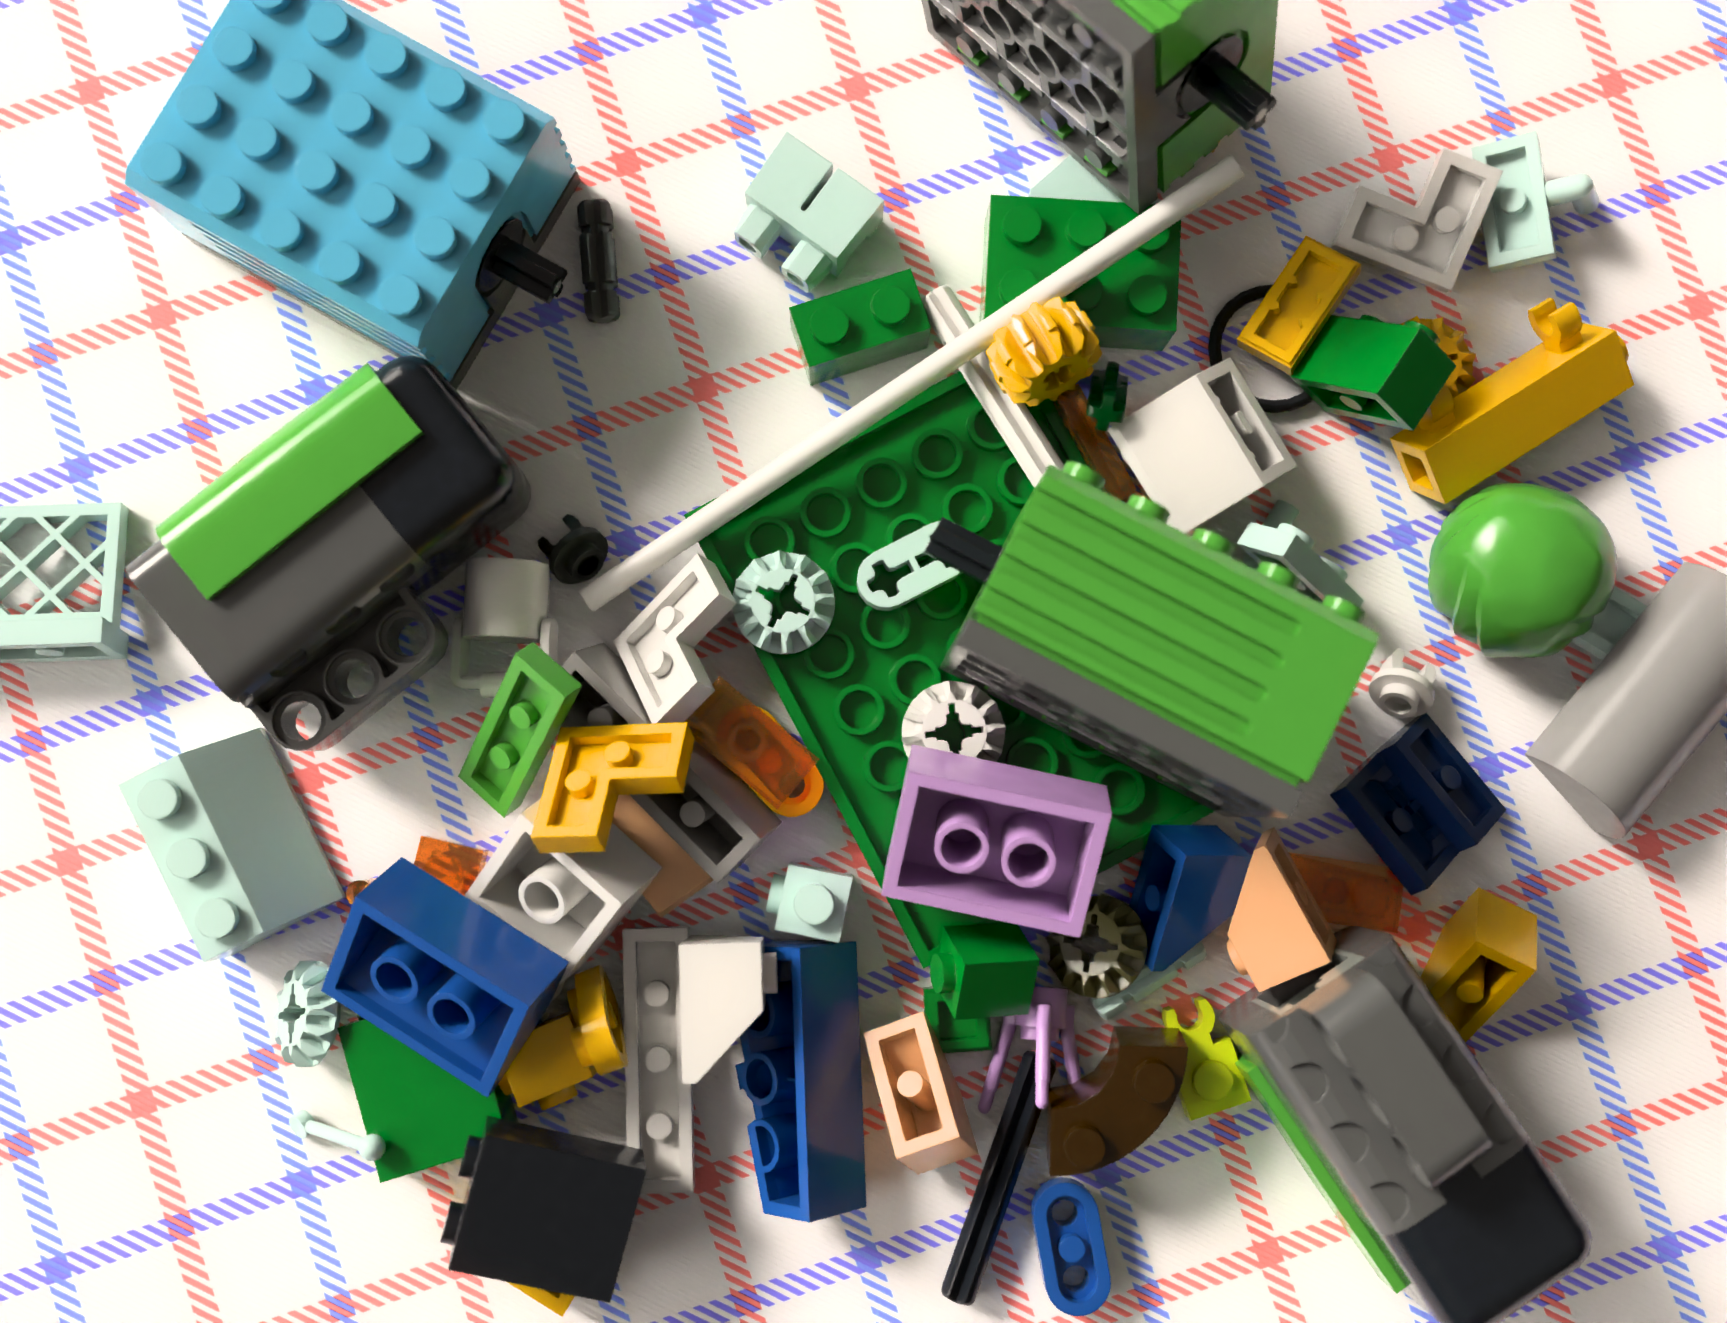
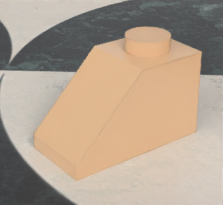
[1226,827,1337,992]
[863,1011,979,1175]

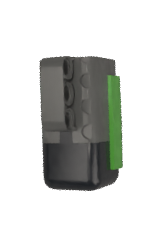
[125,356,531,752]
[1218,926,1593,1323]

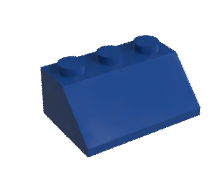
[321,857,569,1098]

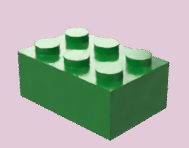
[979,194,1181,351]

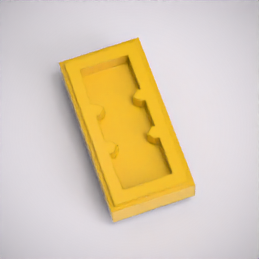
[1236,236,1361,376]

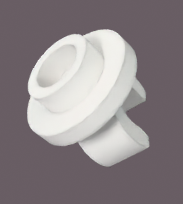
[1368,648,1436,718]

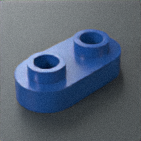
[1031,1177,1111,1316]

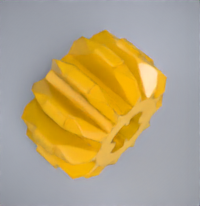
[986,297,1103,407]

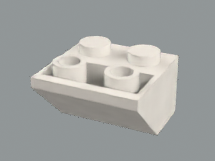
[1108,357,1298,534]

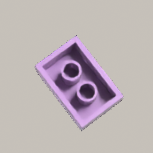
[881,744,1112,938]

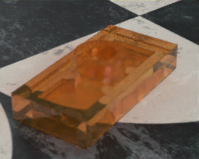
[685,676,820,809]

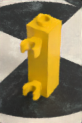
[1390,298,1634,504]

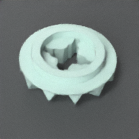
[732,550,835,654]
[273,961,341,1067]

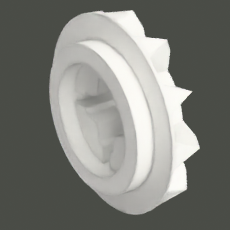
[902,681,1006,762]

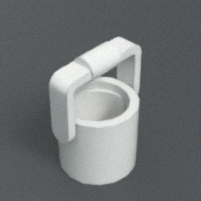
[450,557,558,698]

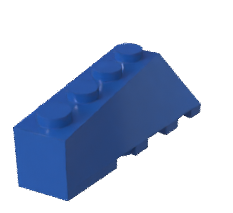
[735,939,867,1223]

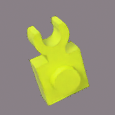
[1161,996,1252,1121]

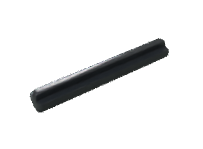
[941,1050,1056,1306]

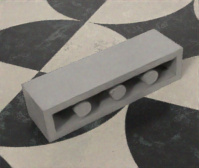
[562,643,782,884]

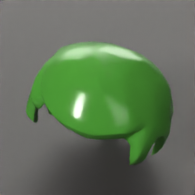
[1428,483,1617,658]

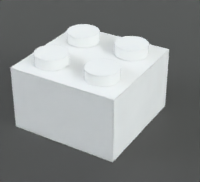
[465,799,663,984]

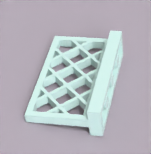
[0,502,129,663]

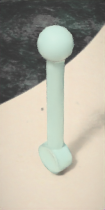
[289,1109,386,1161]

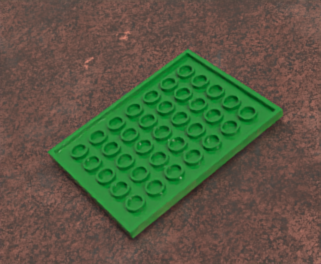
[684,371,1215,969]

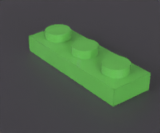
[458,642,582,818]

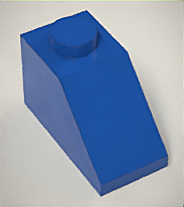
[1129,825,1252,972]

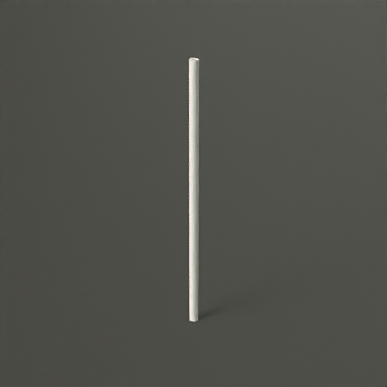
[579,155,1244,611]

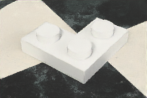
[1330,148,1503,293]
[614,553,737,724]

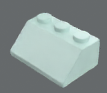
[118,727,346,963]

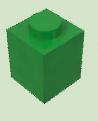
[930,923,1040,1020]

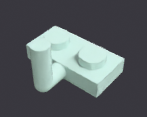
[1471,131,1599,273]
[1237,500,1364,607]

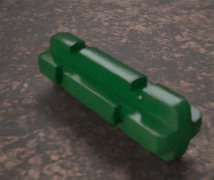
[1086,361,1128,432]

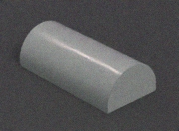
[1525,562,1727,839]

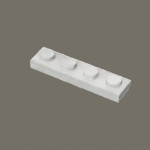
[622,926,695,1194]

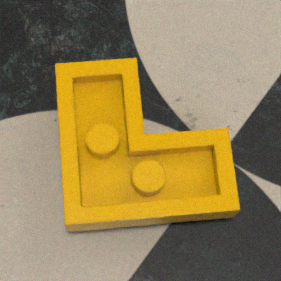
[531,722,694,853]

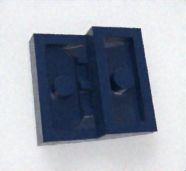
[1330,713,1506,896]

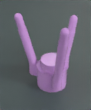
[978,986,1081,1114]

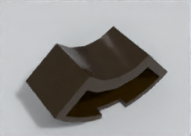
[1046,1026,1188,1176]

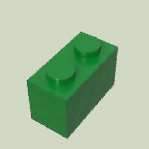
[789,268,931,386]
[1291,315,1456,431]

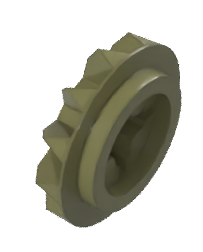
[1045,893,1148,999]

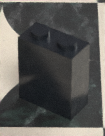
[440,1116,647,1303]

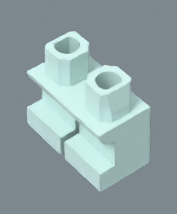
[734,131,884,293]

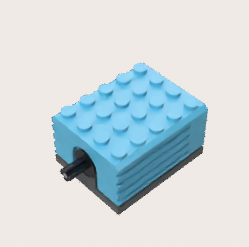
[125,0,581,390]

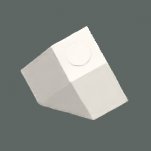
[679,935,778,1084]

